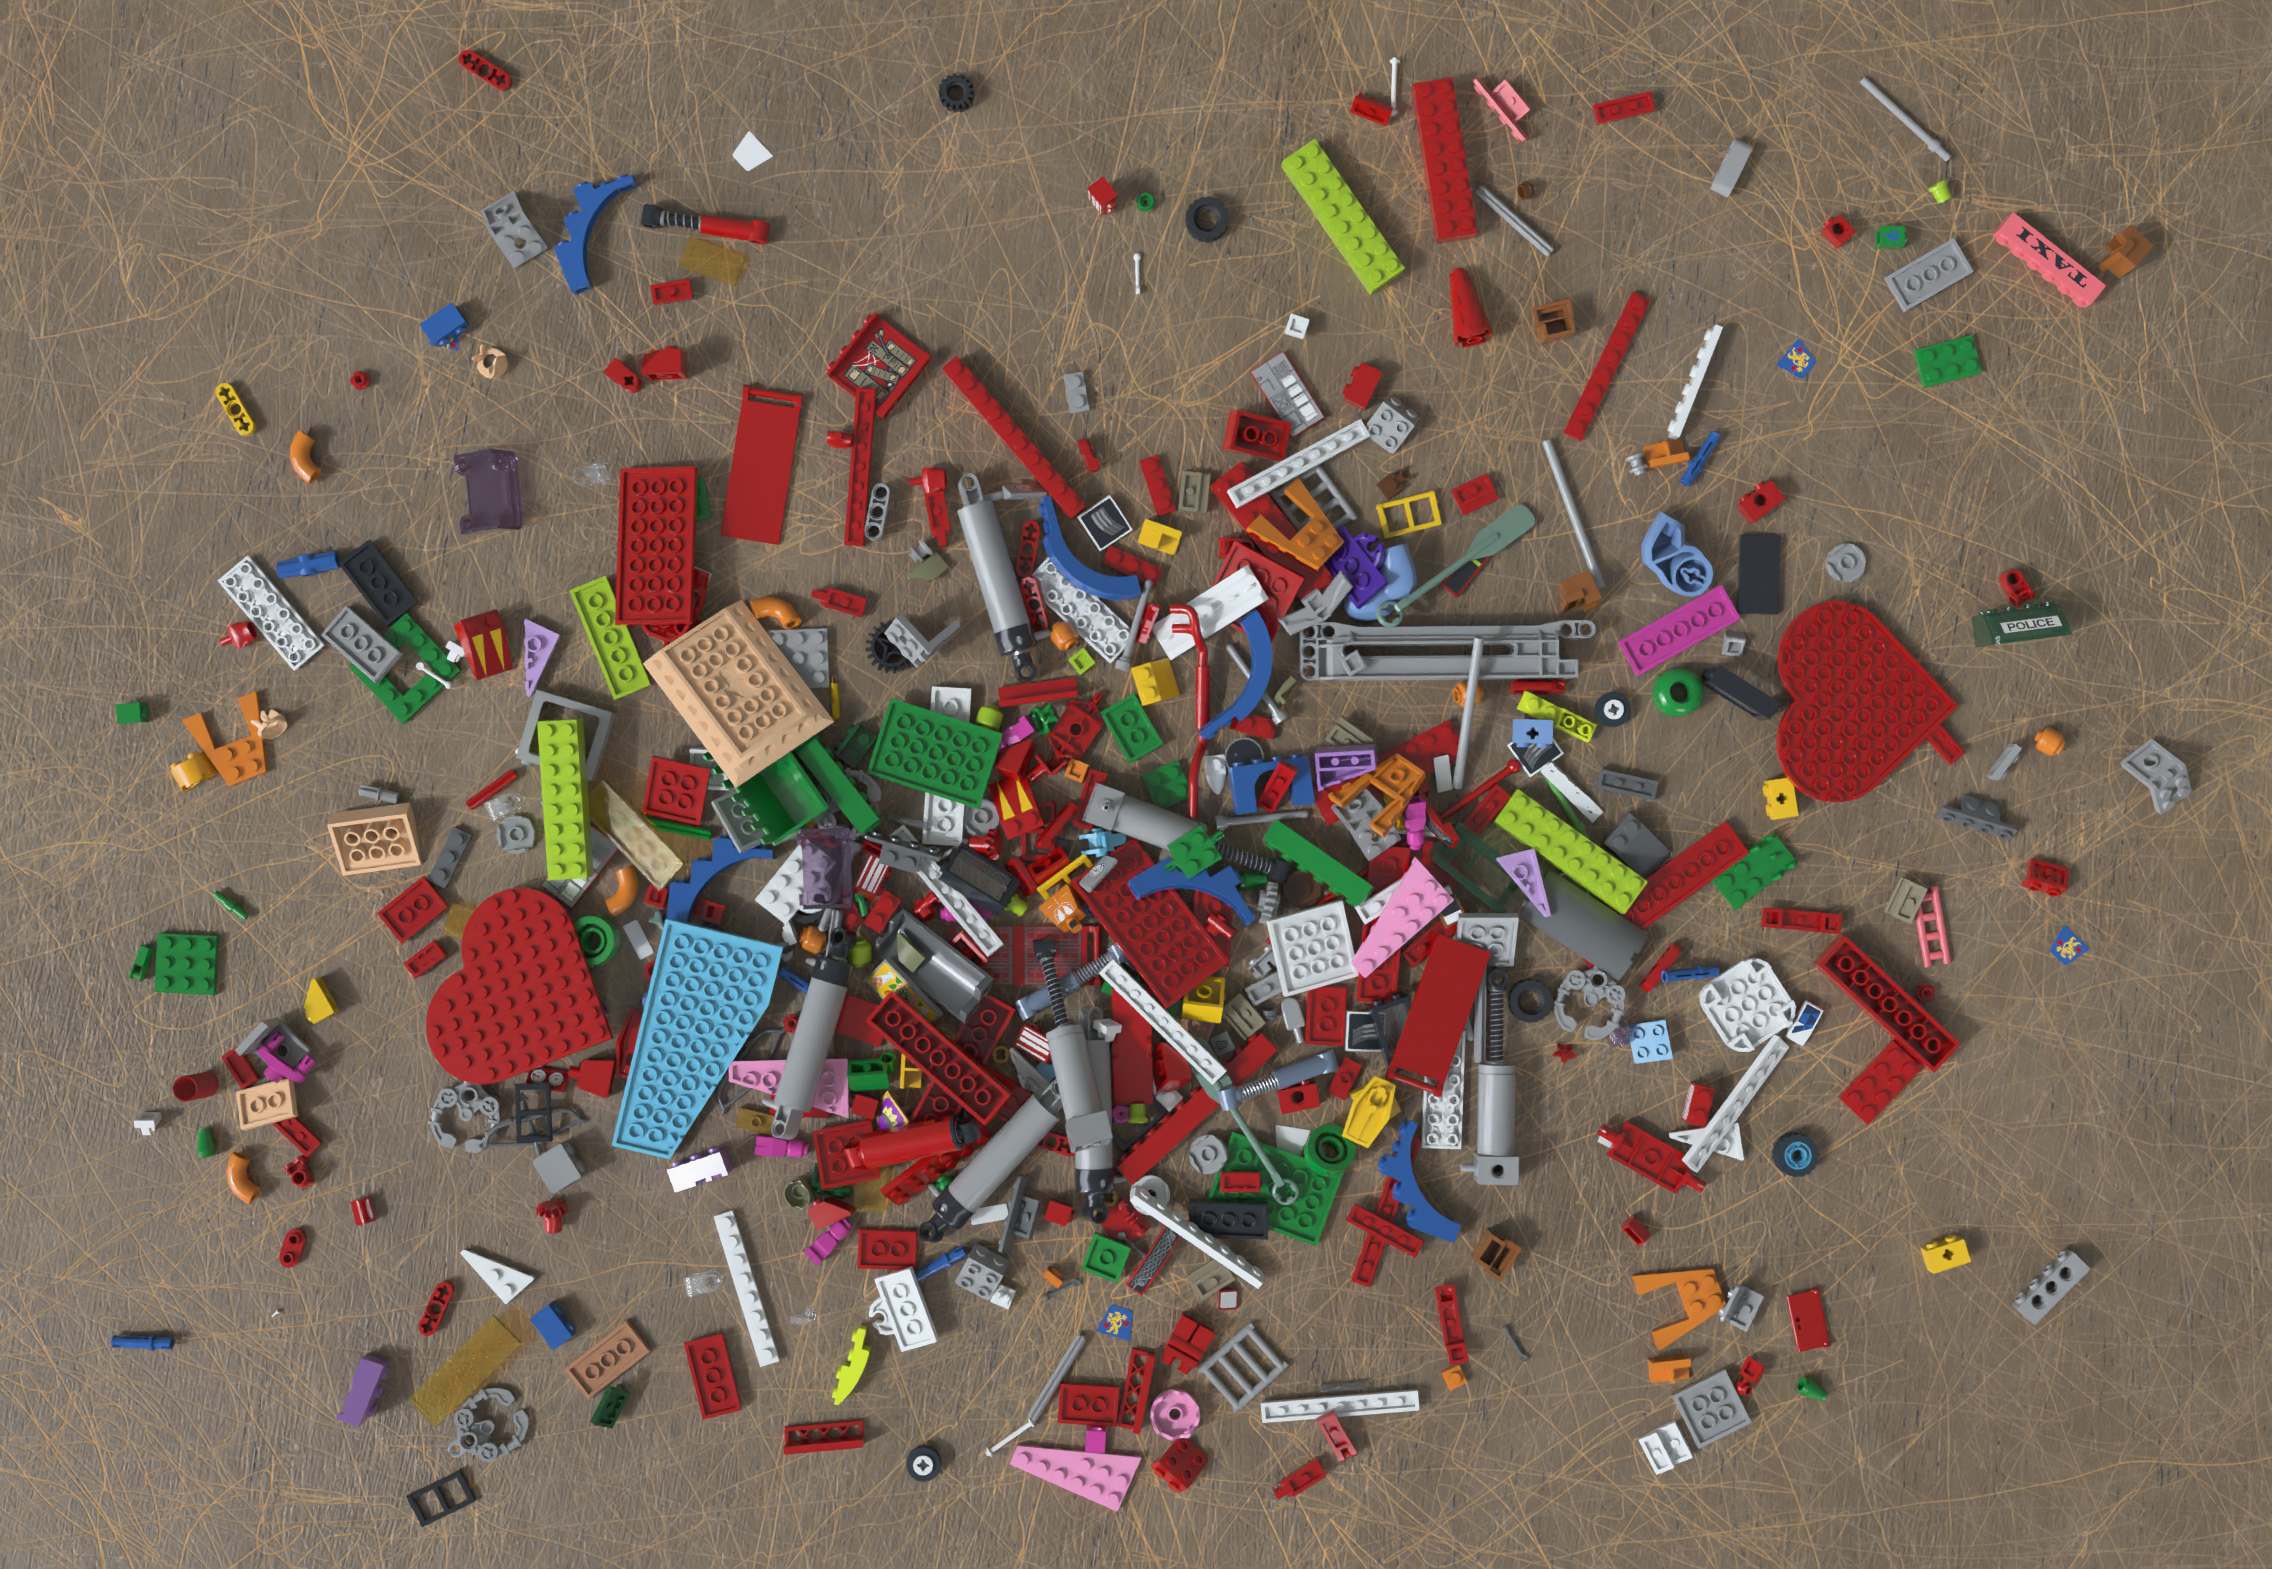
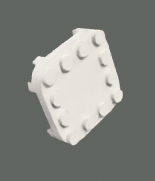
[1698,957,1796,1052]

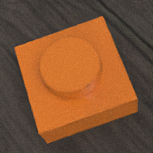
[1064,758,1090,783]
[1043,1267,1063,1288]
[1441,1364,1468,1391]

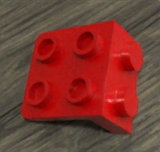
[1150,1438,1208,1493]

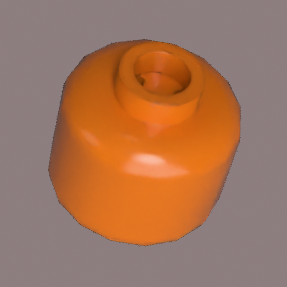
[1050,621,1079,651]
[1453,681,1484,707]
[2034,727,2066,756]
[798,925,828,954]

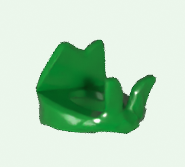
[1030,704,1059,735]

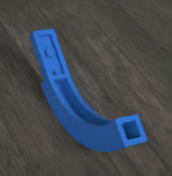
[1038,495,1142,601]
[1197,609,1272,739]

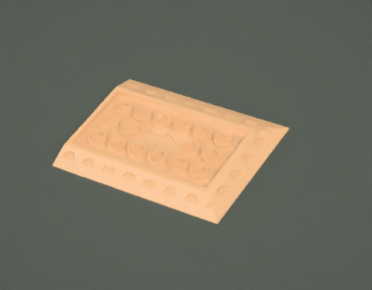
[643,600,834,788]

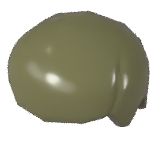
[783,1179,813,1210]

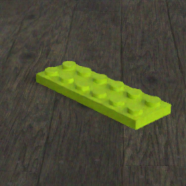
[569,576,652,700]

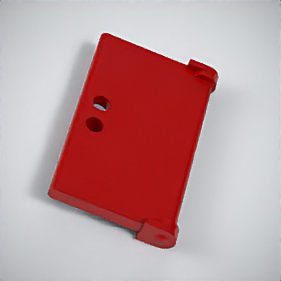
[1786,1287,1831,1352]

